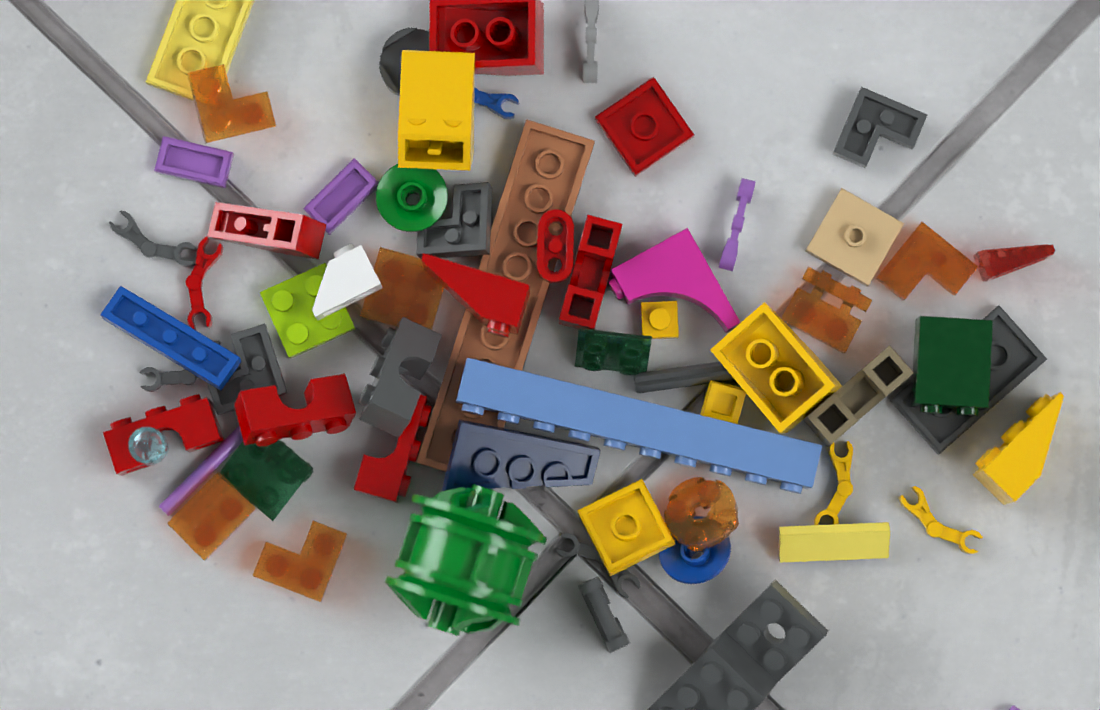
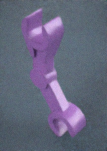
[719,178,756,271]

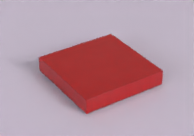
[595,77,695,177]

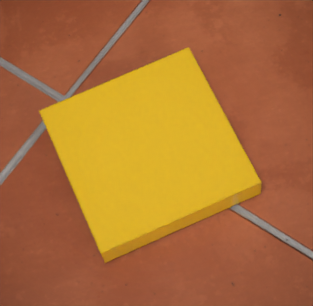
[577,479,675,576]

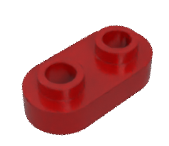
[537,209,574,283]

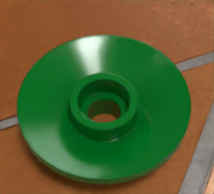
[376,164,448,232]

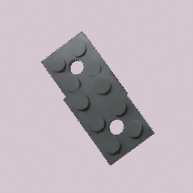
[647,580,829,710]

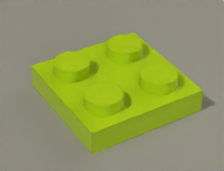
[259,263,356,359]

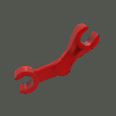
[185,237,223,330]

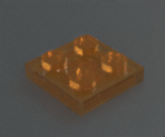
[360,247,444,330]

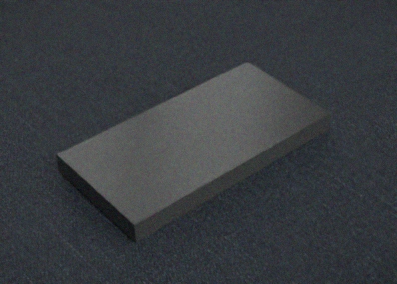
[890,305,1047,455]

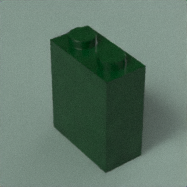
[911,316,993,416]

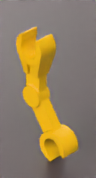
[814,441,853,525]
[899,486,983,554]

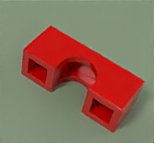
[559,214,623,333]
[234,373,356,446]
[103,394,224,476]
[353,395,432,503]

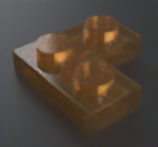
[187,64,276,144]
[876,222,978,301]
[252,521,348,602]

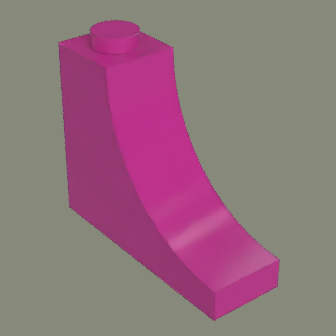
[608,228,741,333]

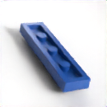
[100,286,242,391]

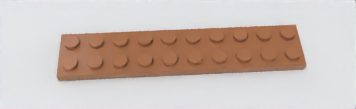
[417,119,595,472]

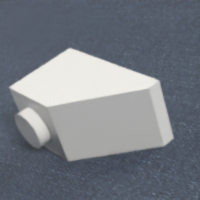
[312,244,383,320]

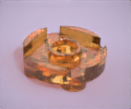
[664,477,739,551]

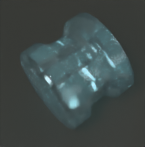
[128,427,169,465]

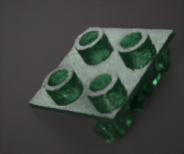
[575,328,652,376]
[218,439,314,521]

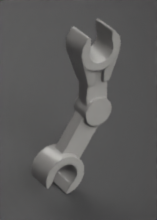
[583,0,599,83]

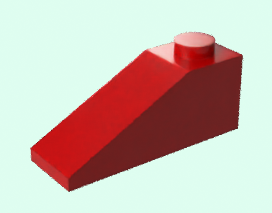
[207,202,327,259]

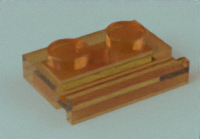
[167,471,257,561]

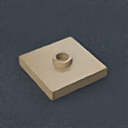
[805,188,904,287]

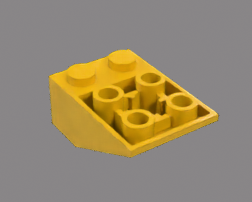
[398,50,475,171]
[973,392,1064,505]

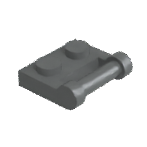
[578,576,630,653]

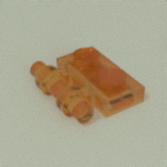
[781,266,872,354]

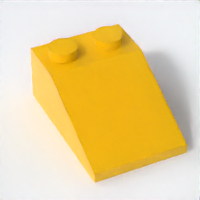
[710,302,842,433]

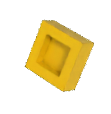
[641,301,679,340]
[700,380,746,424]

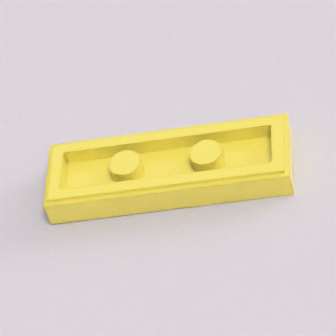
[779,522,890,563]

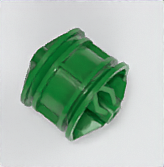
[385,484,547,636]

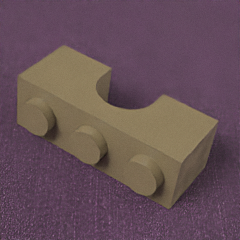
[804,345,914,447]

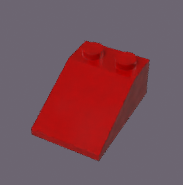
[429,0,544,76]
[421,253,530,338]

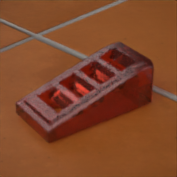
[973,244,1055,282]

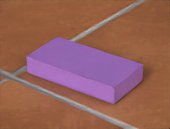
[154,136,234,189]
[303,158,379,235]

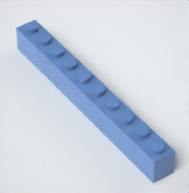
[455,358,822,494]

